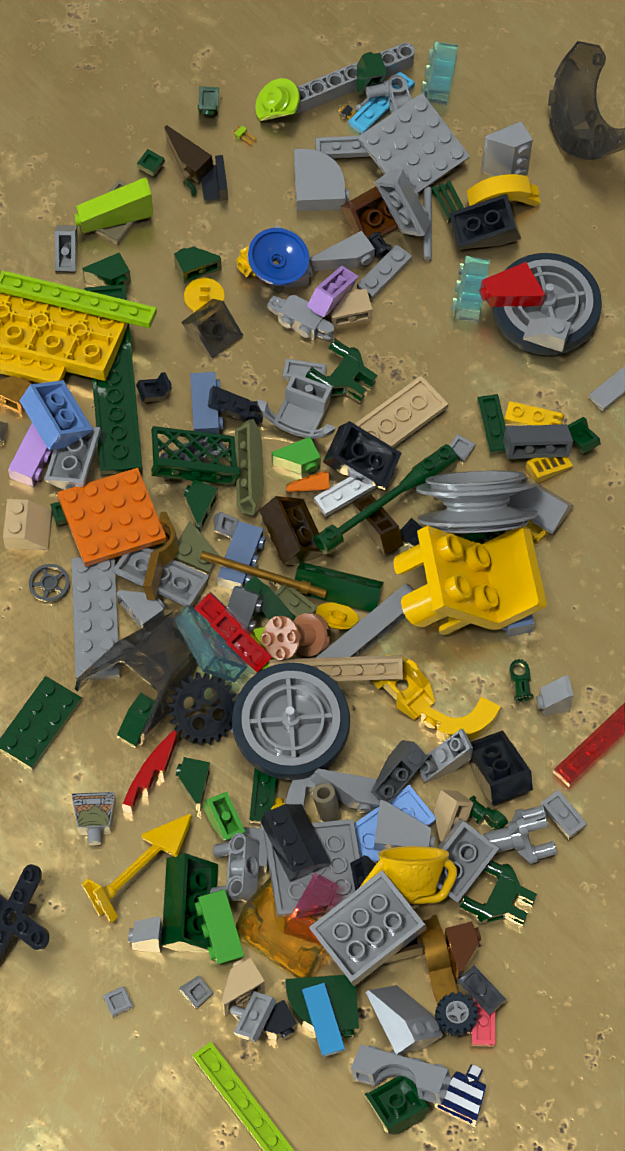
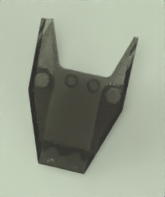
[75,610,209,746]

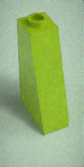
[74,178,153,233]

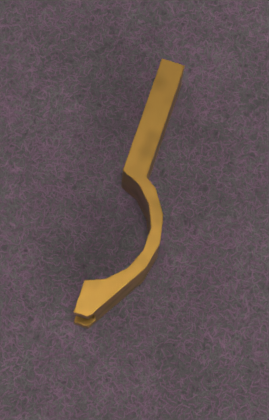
[143,512,179,600]
[420,915,458,1005]

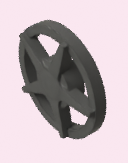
[29,564,70,602]

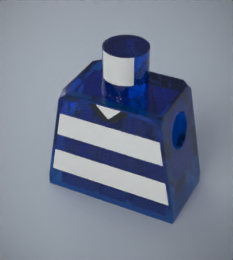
[434,1065,486,1126]

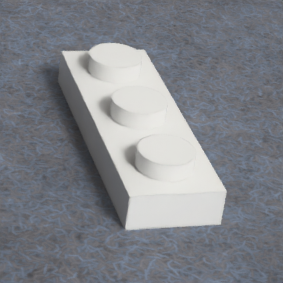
[314,477,377,517]

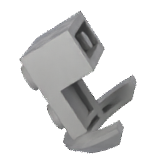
[257,373,336,439]

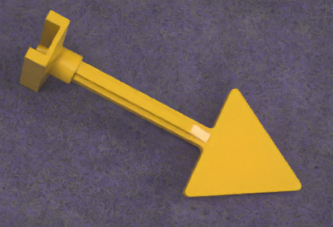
[81,814,192,923]

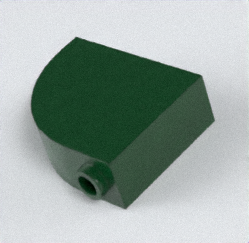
[285,975,359,1039]

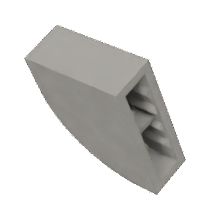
[294,149,349,211]

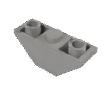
[418,729,473,782]

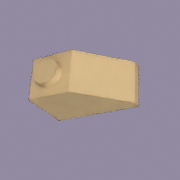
[331,289,373,328]
[434,790,473,842]

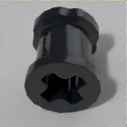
[368,232,392,259]

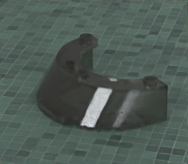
[548,41,625,160]

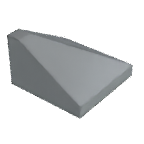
[213,512,239,539]
[178,975,213,1008]

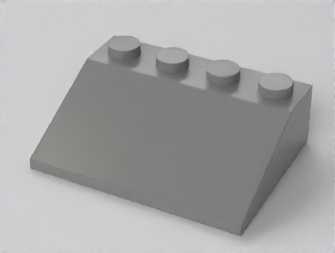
[309,870,427,986]

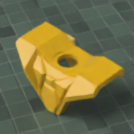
[372,654,435,720]

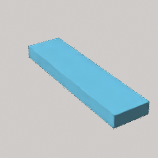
[348,72,415,134]

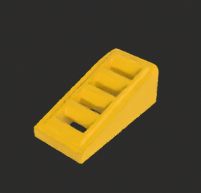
[526,457,573,483]

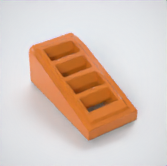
[286,470,329,492]

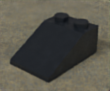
[449,194,521,249]
[323,421,402,490]
[469,730,533,805]

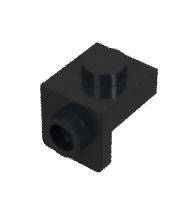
[136,372,172,402]

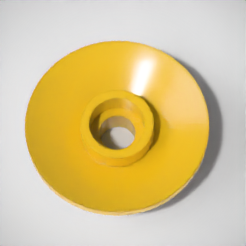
[316,602,359,629]

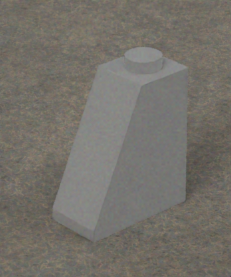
[374,800,435,851]

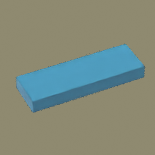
[302,983,345,1057]

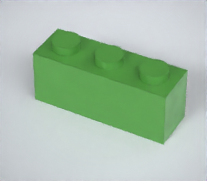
[194,889,244,964]

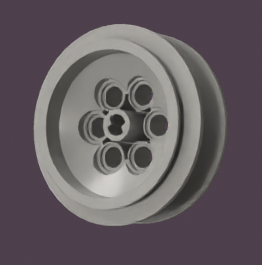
[416,470,538,533]

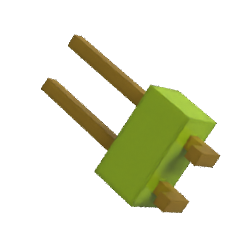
[233,125,257,145]

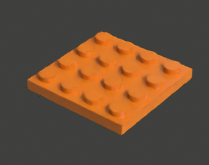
[57,468,166,567]

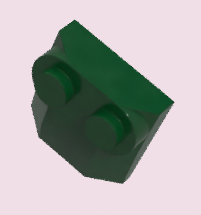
[365,1075,429,1134]

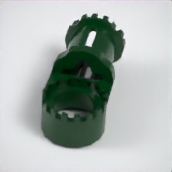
[509,659,534,703]
[469,795,508,830]

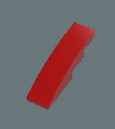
[194,592,272,672]
[122,730,178,814]

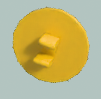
[184,278,225,315]

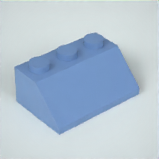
[20,380,93,450]

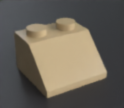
[3,499,52,551]
[222,958,265,1016]

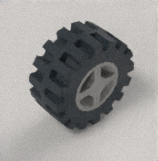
[435,992,478,1037]

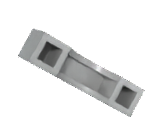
[351,1045,451,1105]

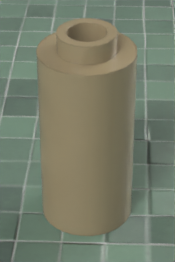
[312,783,341,822]

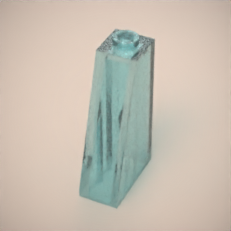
[174,605,248,682]

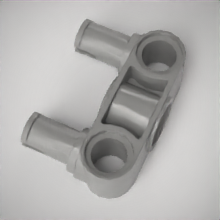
[366,75,412,114]
[210,833,259,903]

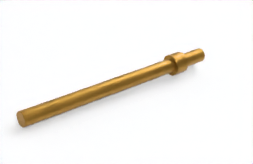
[200,551,327,598]

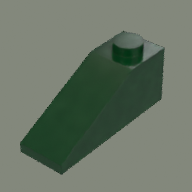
[243,575,296,623]

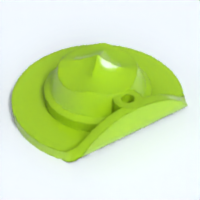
[255,78,300,121]

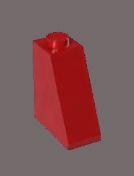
[479,262,545,307]

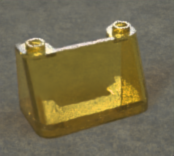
[236,877,328,978]

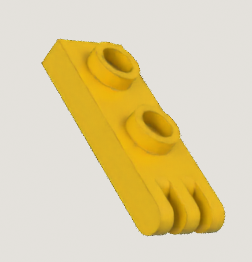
[504,401,564,426]

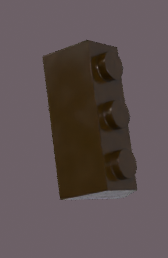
[259,496,326,565]

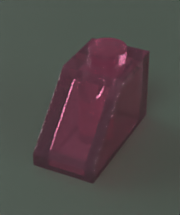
[290,872,339,920]

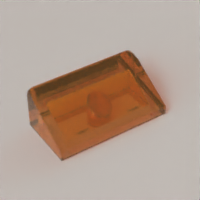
[284,915,322,945]

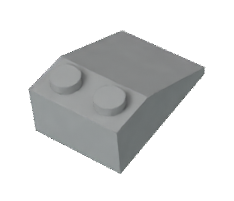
[366,985,443,1055]

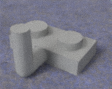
[230,991,276,1042]

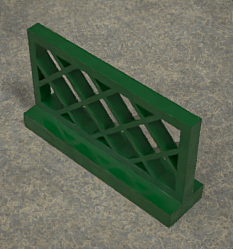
[151,426,240,486]

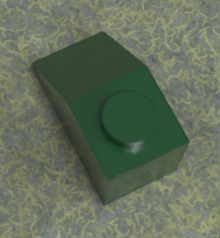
[357,52,387,95]
[174,247,222,283]
[82,252,131,286]
[184,479,218,533]
[117,692,160,748]
[176,757,211,811]

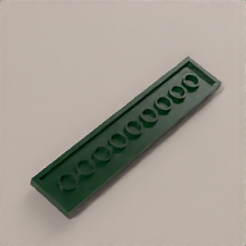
[84,284,143,475]

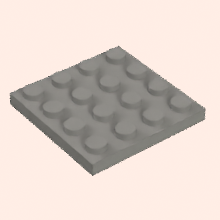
[358,93,470,194]
[263,819,360,917]

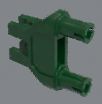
[305,338,378,403]
[459,860,537,926]

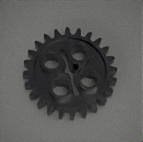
[167,672,237,745]

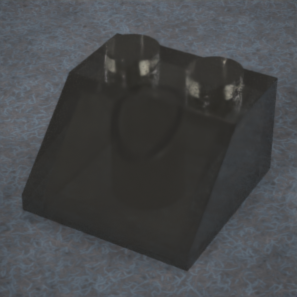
[181,299,243,359]

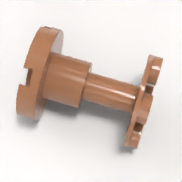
[261,613,330,660]

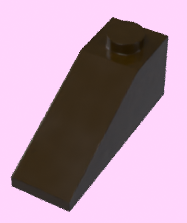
[164,125,214,183]
[353,494,404,554]

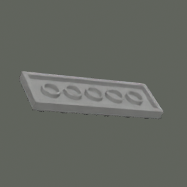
[71,557,120,681]

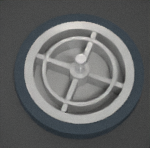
[493,253,602,355]
[232,663,350,780]

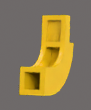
[467,174,541,207]
[421,696,501,741]

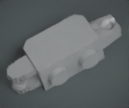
[267,295,335,342]

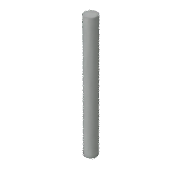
[424,187,432,261]

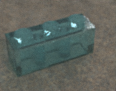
[421,42,458,105]
[451,256,490,323]

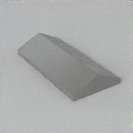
[112,548,209,608]

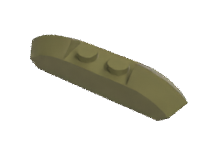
[235,419,263,516]

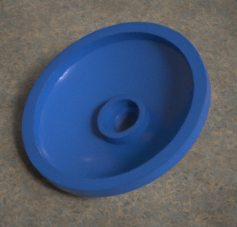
[248,228,309,286]

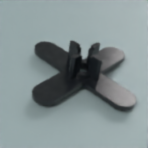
[0,864,50,961]

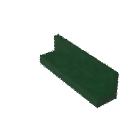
[295,562,384,612]

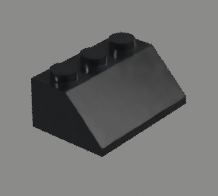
[261,804,331,882]

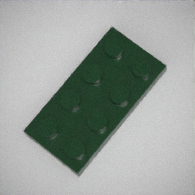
[0,676,82,771]

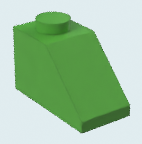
[272,437,321,474]
[203,792,245,841]

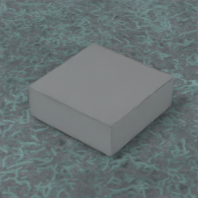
[449,434,475,463]
[103,986,134,1018]

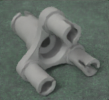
[483,804,557,864]

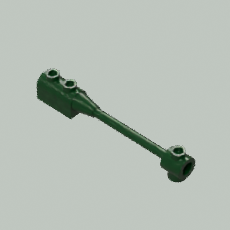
[314,444,458,554]

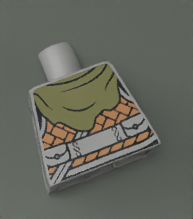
[72,792,116,846]

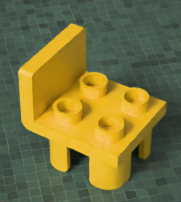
[394,526,547,635]

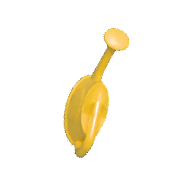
[359,846,457,904]

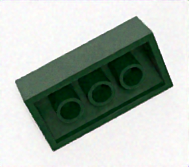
[161,853,218,952]

